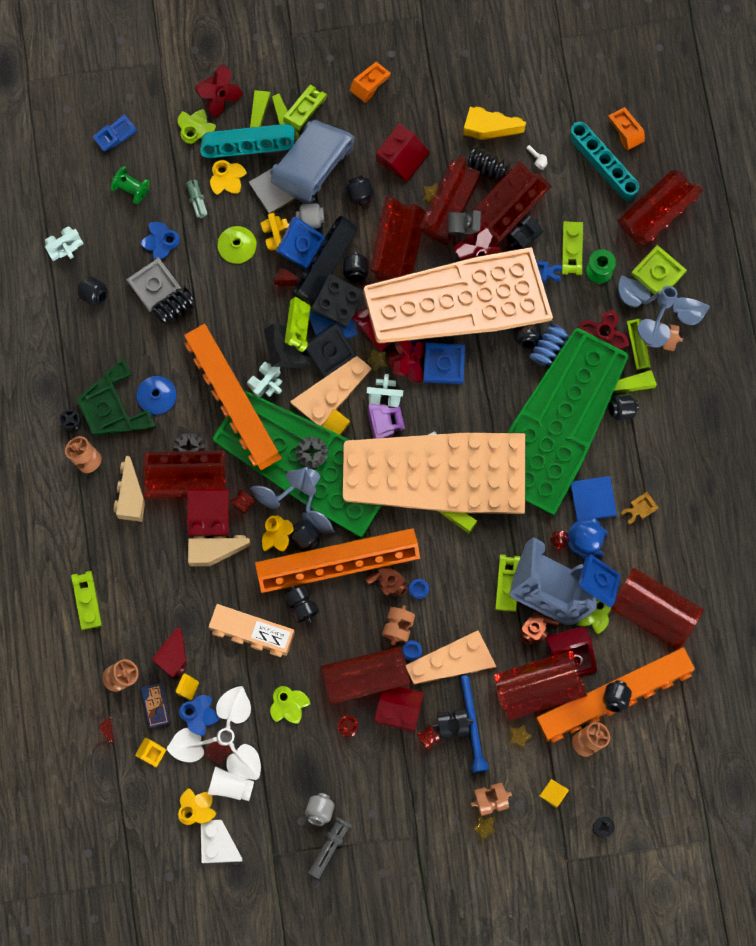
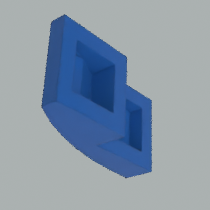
[93,114,138,152]

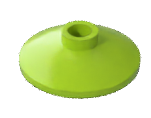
[217,226,257,264]

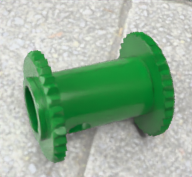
[111,166,150,204]
[586,249,616,284]

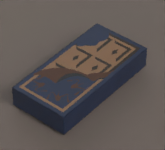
[141,683,170,728]

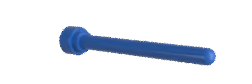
[461,675,489,773]

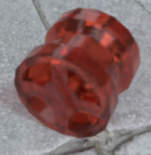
[230,489,256,514]
[338,715,358,737]
[416,725,442,751]

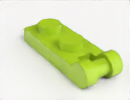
[283,85,327,131]
[562,221,583,275]
[285,297,311,352]
[495,554,520,612]
[71,571,102,631]

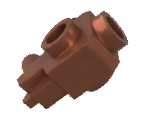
[365,565,408,597]
[519,611,559,645]

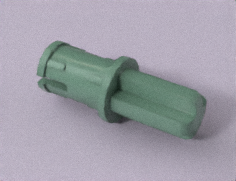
[186,180,207,218]

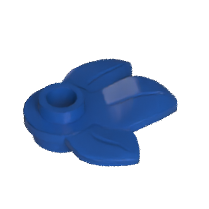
[141,222,180,259]
[179,695,220,736]

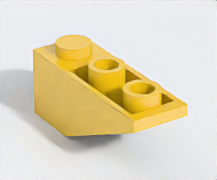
[463,107,526,140]

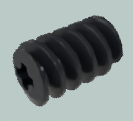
[467,146,511,184]
[151,285,195,326]

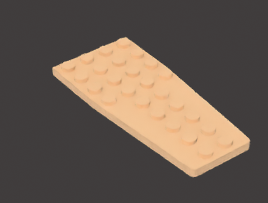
[363,247,553,343]
[343,433,525,514]

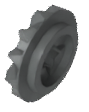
[173,432,205,464]
[296,436,328,468]

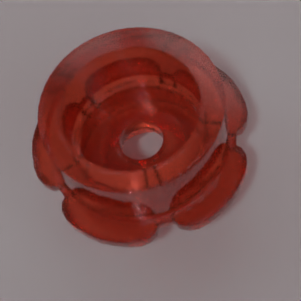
[550,531,570,548]

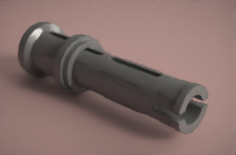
[308,816,352,879]

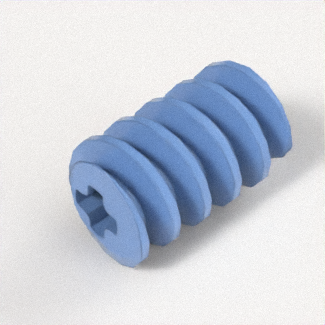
[530,323,569,367]

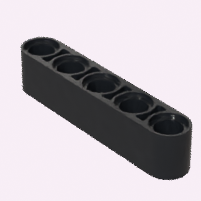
[292,215,358,305]

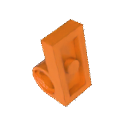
[350,62,391,103]
[608,107,645,150]

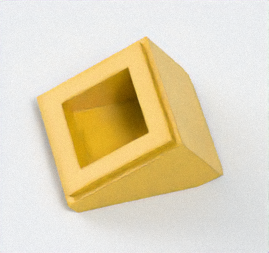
[322,409,350,435]
[176,673,199,700]
[135,738,167,767]
[540,779,569,808]

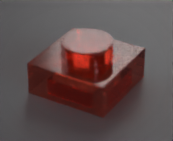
[204,741,232,766]

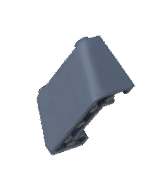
[270,120,355,204]
[510,537,596,625]

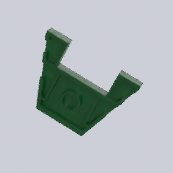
[77,358,156,436]

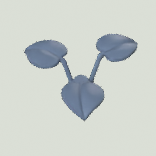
[618,275,710,347]
[250,467,335,534]

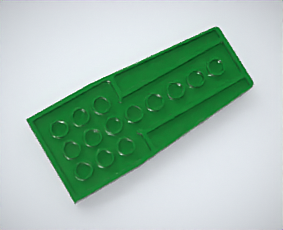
[508,328,628,516]
[213,391,382,539]

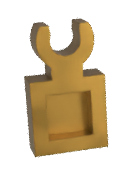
[620,492,659,525]

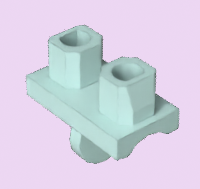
[45,226,83,261]
[247,362,282,397]
[367,374,403,407]

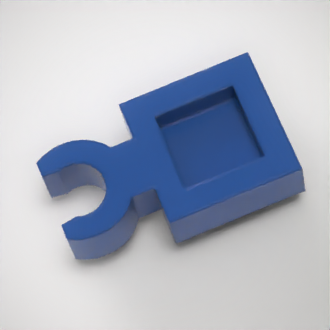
[536,261,562,283]

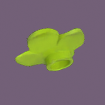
[178,109,216,144]
[576,598,611,634]
[270,686,310,724]

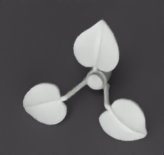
[167,686,261,780]

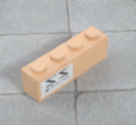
[209,604,295,657]

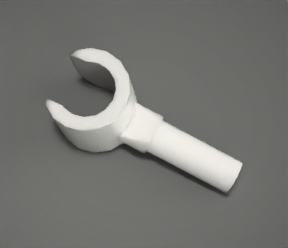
[526,145,547,170]

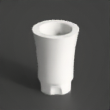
[208,766,254,801]

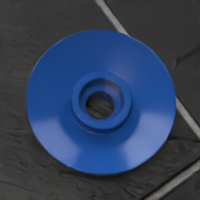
[137,376,176,415]

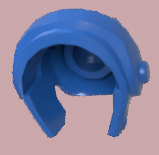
[568,518,608,560]

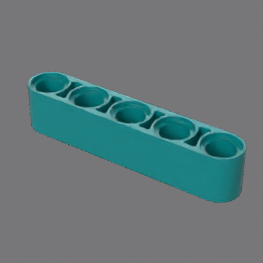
[570,121,639,201]
[200,124,295,158]

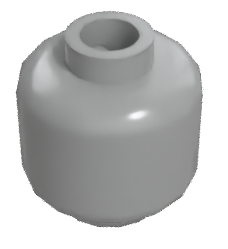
[296,203,324,229]
[305,793,335,826]

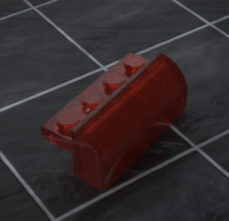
[419,155,480,246]
[472,161,552,243]
[617,170,703,246]
[370,197,426,281]
[143,451,226,499]
[611,568,704,650]
[321,646,410,705]
[495,650,587,720]

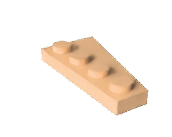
[290,356,372,426]
[405,631,496,685]

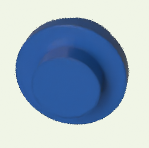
[409,579,429,599]
[402,640,422,661]

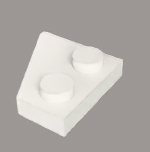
[201,820,242,863]

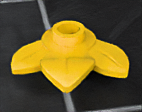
[210,160,247,195]
[262,516,293,552]
[178,789,216,825]

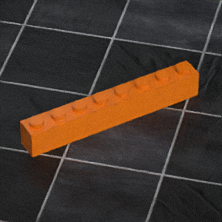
[184,324,282,470]
[255,528,420,593]
[536,647,695,743]

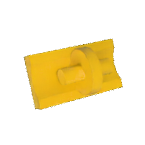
[261,213,289,251]

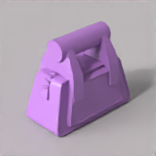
[367,404,405,439]

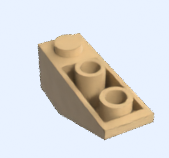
[114,456,145,522]
[188,535,251,566]

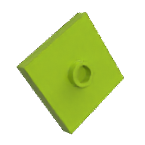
[631,245,687,295]

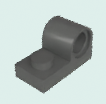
[447,210,481,236]

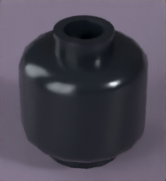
[346,175,374,206]
[343,252,369,283]
[78,277,108,306]
[515,323,541,348]
[608,393,639,421]
[289,520,319,551]
[603,680,632,713]

